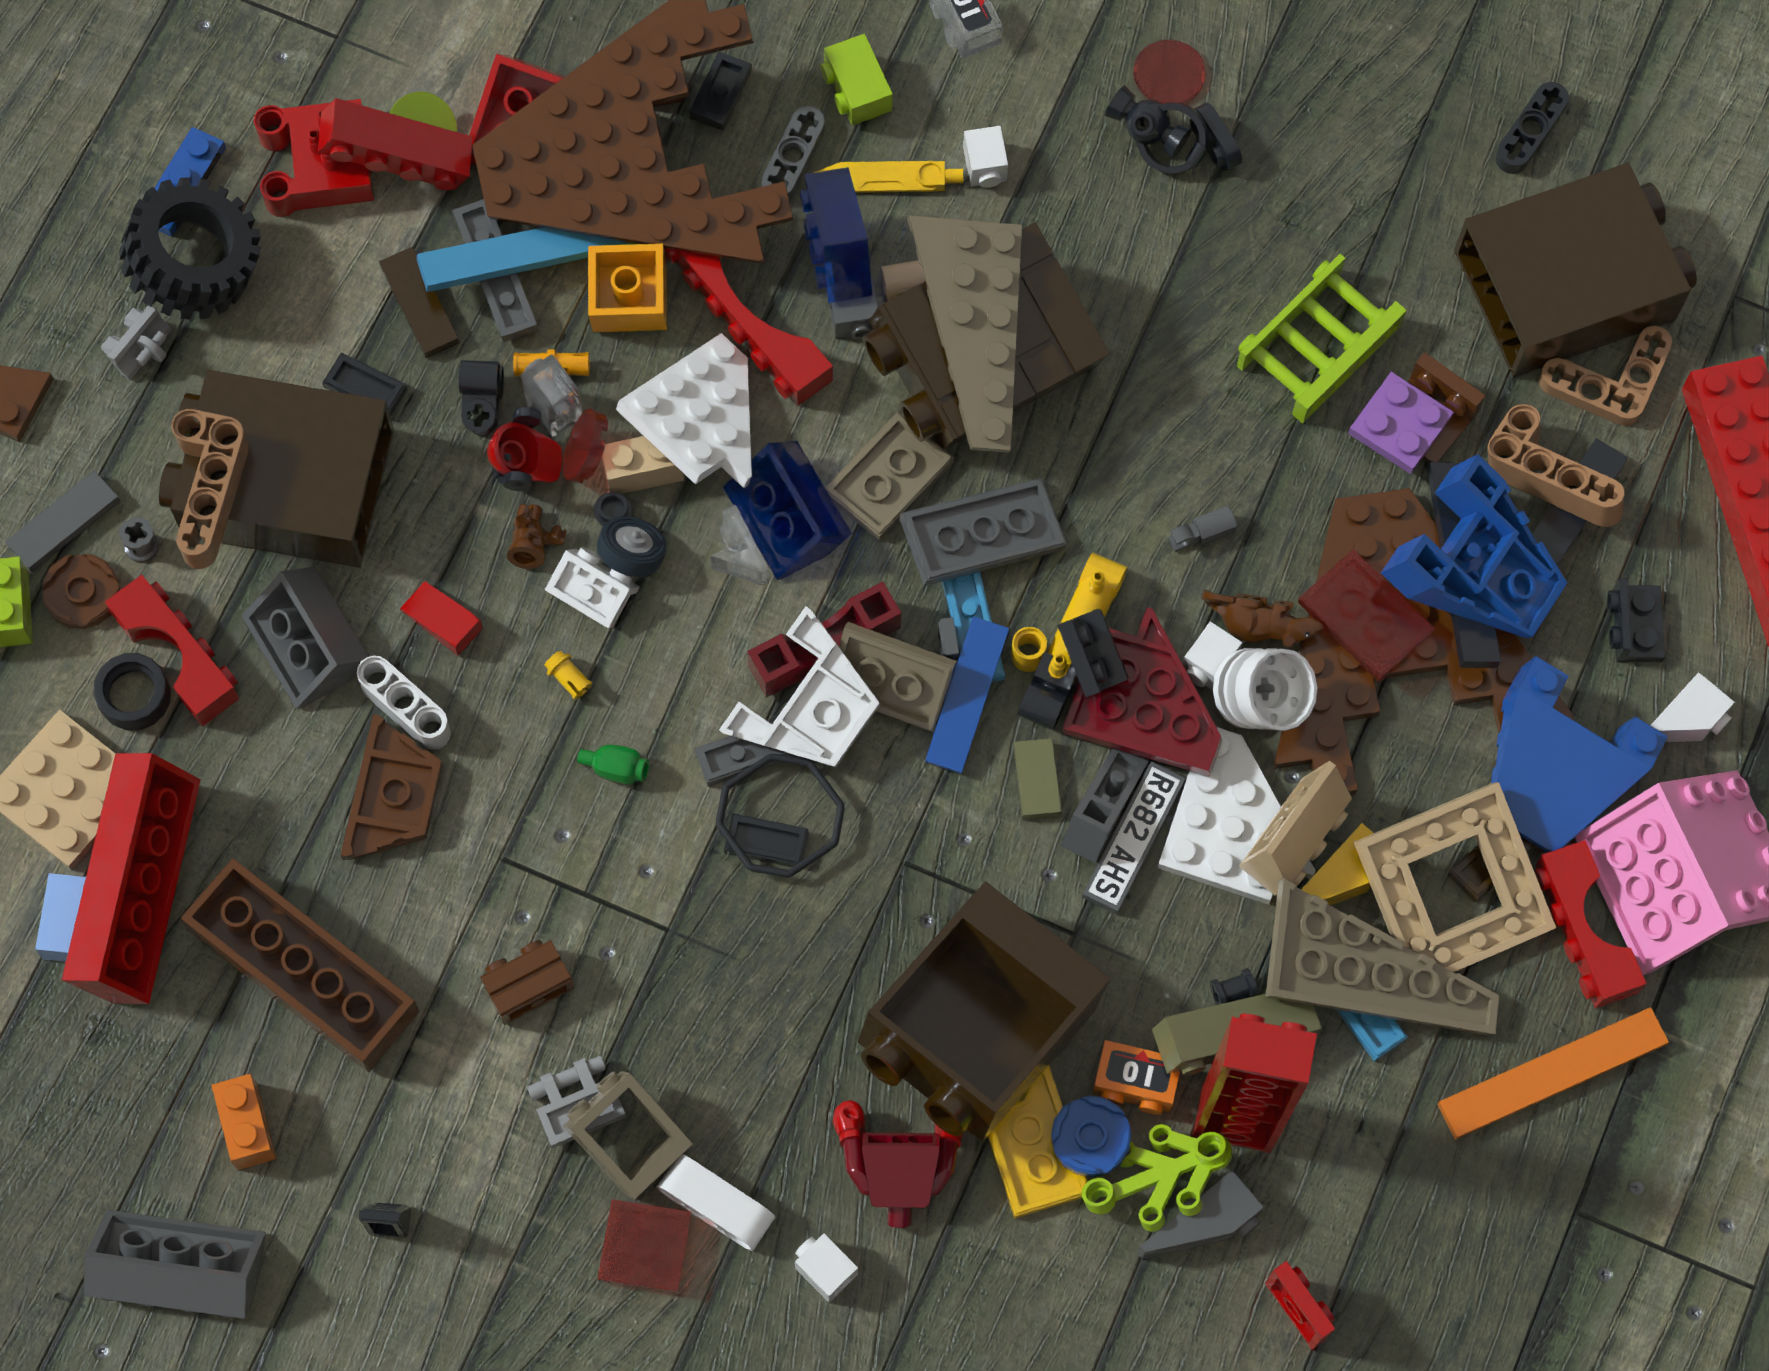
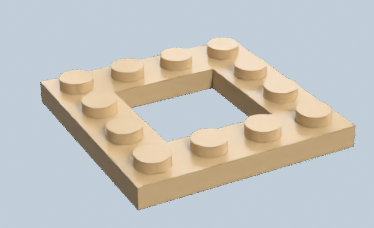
[1354,782,1556,972]

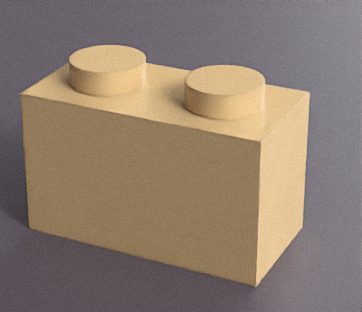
[600,436,684,494]

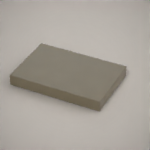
[823,412,954,541]
[839,622,957,732]

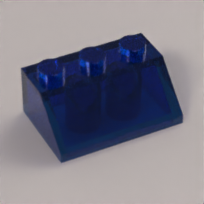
[723,441,852,580]

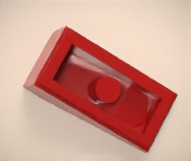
[400,581,483,656]

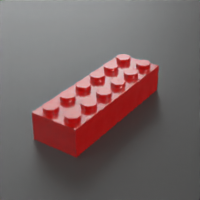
[62,753,201,1004]

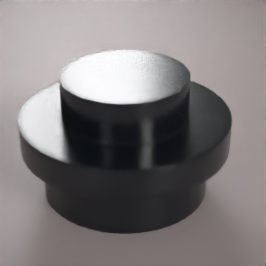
[594,492,632,526]

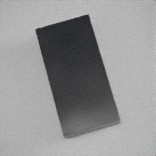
[322,352,407,416]
[724,813,809,867]

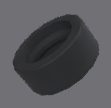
[93,653,171,730]

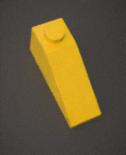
[1301,823,1373,906]

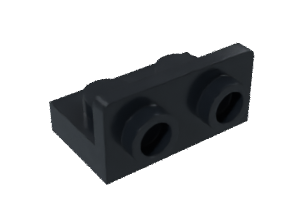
[1607,578,1665,662]
[1057,609,1128,697]

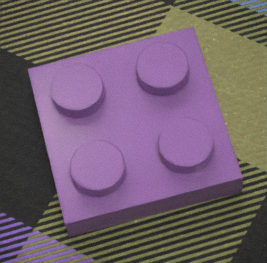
[1348,372,1454,474]

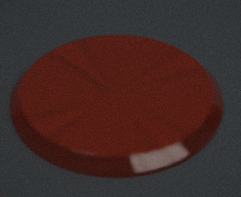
[1133,40,1206,104]

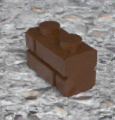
[480,940,575,1025]

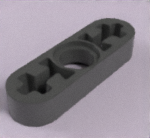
[762,106,824,200]

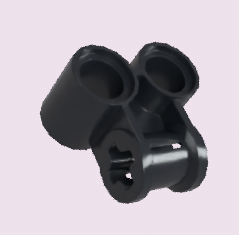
[459,360,504,436]

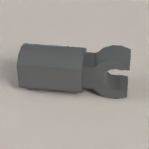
[1169,506,1237,552]

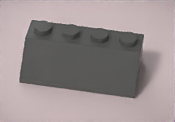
[84,1210,266,1319]

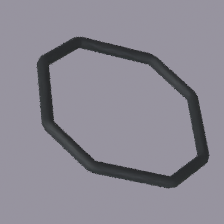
[716,753,845,877]

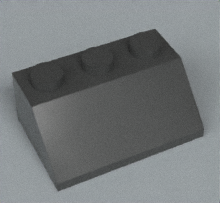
[242,567,368,709]

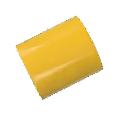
[1011,627,1047,672]

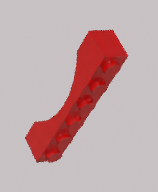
[664,248,833,406]

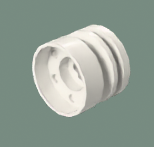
[1213,648,1317,731]

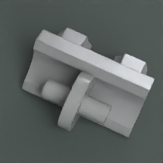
[101,306,172,380]

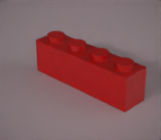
[318,98,472,190]

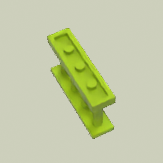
[1237,254,1407,424]

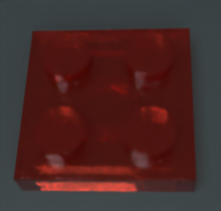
[597,1199,692,1294]

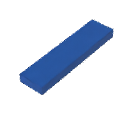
[925,616,1009,775]

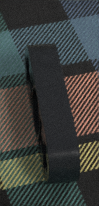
[1496,82,1569,174]

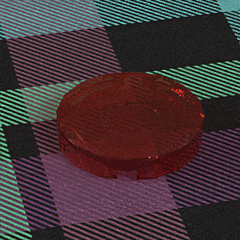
[563,408,608,484]

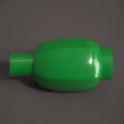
[577,745,650,785]

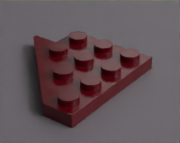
[1062,607,1222,776]

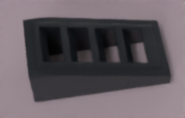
[358,1202,411,1238]

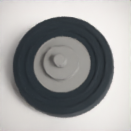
[597,517,666,577]

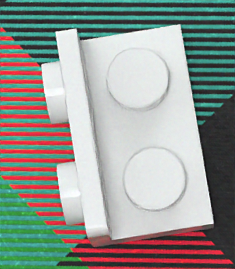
[545,547,640,628]

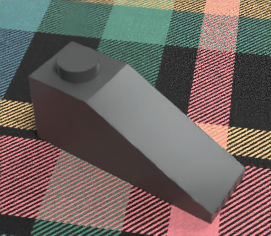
[1061,748,1149,863]
[1137,1170,1264,1259]

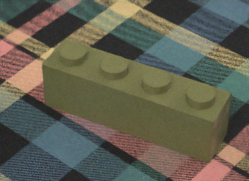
[1152,994,1322,1076]

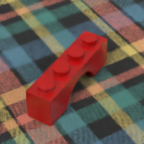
[105,574,239,727]
[1534,840,1646,1009]

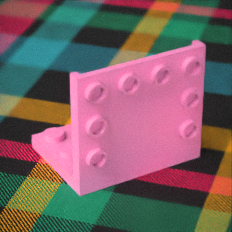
[1575,770,1769,975]

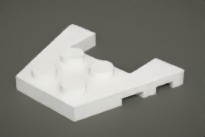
[719,606,881,767]

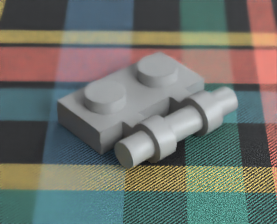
[527,1056,626,1149]

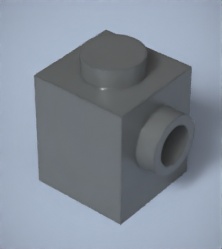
[829,283,884,339]

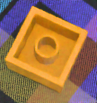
[588,244,667,332]

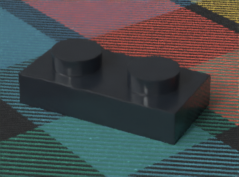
[689,51,752,131]

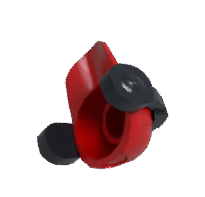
[487,407,562,491]

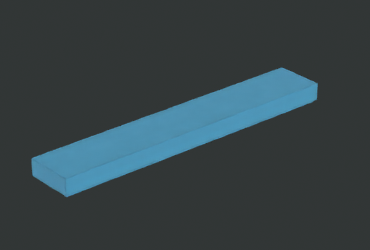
[417,228,637,292]

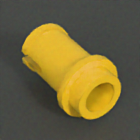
[544,650,593,700]

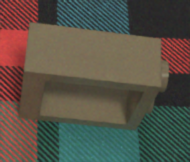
[563,1071,693,1200]

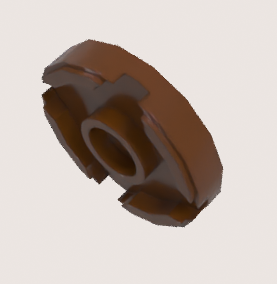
[42,554,120,629]

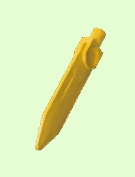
[809,161,963,193]

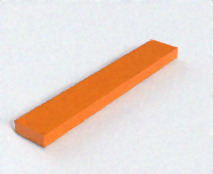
[1437,1007,1669,1140]

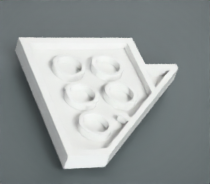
[616,333,752,488]
[1158,727,1315,905]

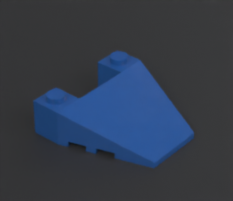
[1381,454,1567,639]
[1491,656,1668,853]

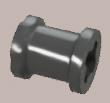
[119,517,159,563]

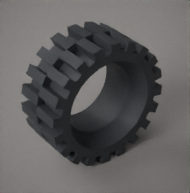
[119,177,261,320]

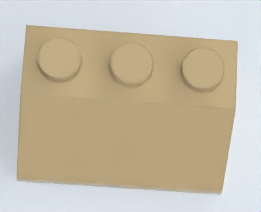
[1239,761,1352,895]

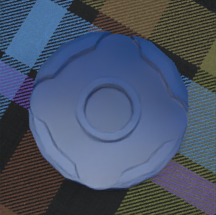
[1051,1096,1132,1177]

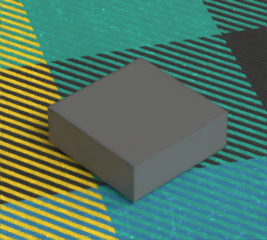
[937,617,959,666]

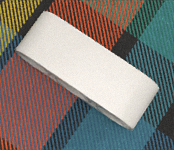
[357,656,451,750]
[656,1154,775,1251]

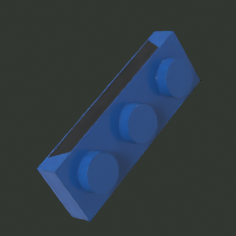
[155,127,226,237]

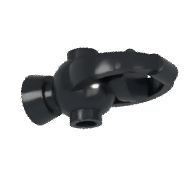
[1105,85,1209,174]

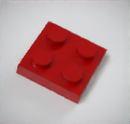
[1265,1261,1335,1351]

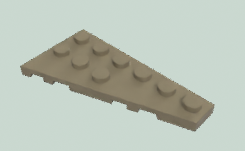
[907,215,1022,453]
[1266,878,1499,1036]

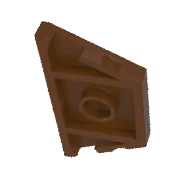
[341,714,443,860]

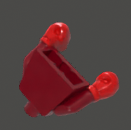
[832,1100,965,1228]

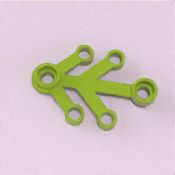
[1082,1124,1233,1232]

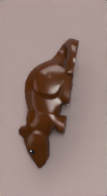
[1201,590,1324,648]

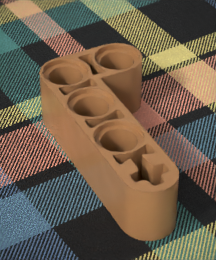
[1488,404,1625,527]
[171,409,249,569]

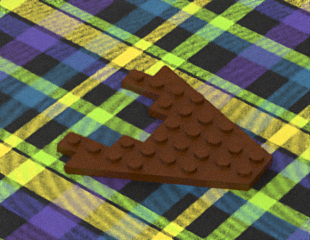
[472,0,794,264]
[1274,488,1574,795]

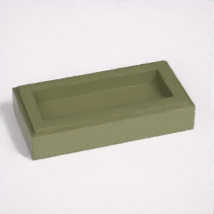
[1013,738,1061,819]

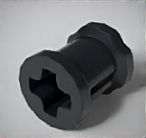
[1210,968,1259,1005]

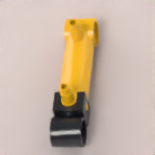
[1018,552,1128,730]

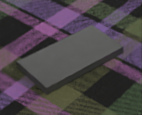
[899,478,1067,586]

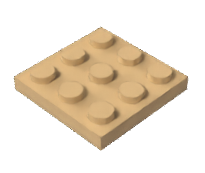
[0,710,116,870]

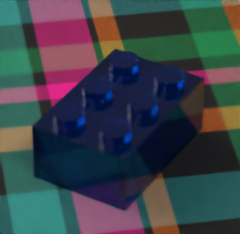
[800,167,873,303]

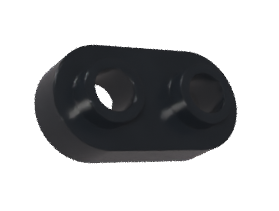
[1189,102,1242,171]

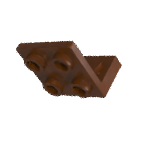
[1407,352,1486,463]

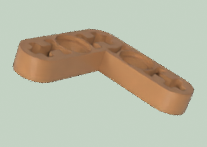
[1538,326,1672,426]

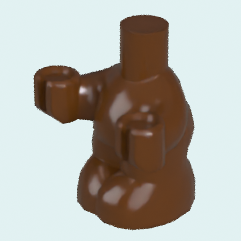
[507,504,567,569]

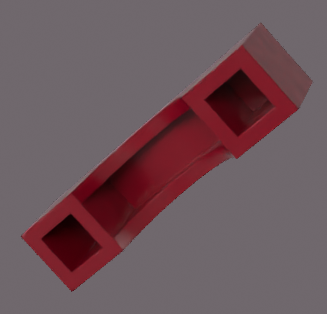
[747,582,902,698]

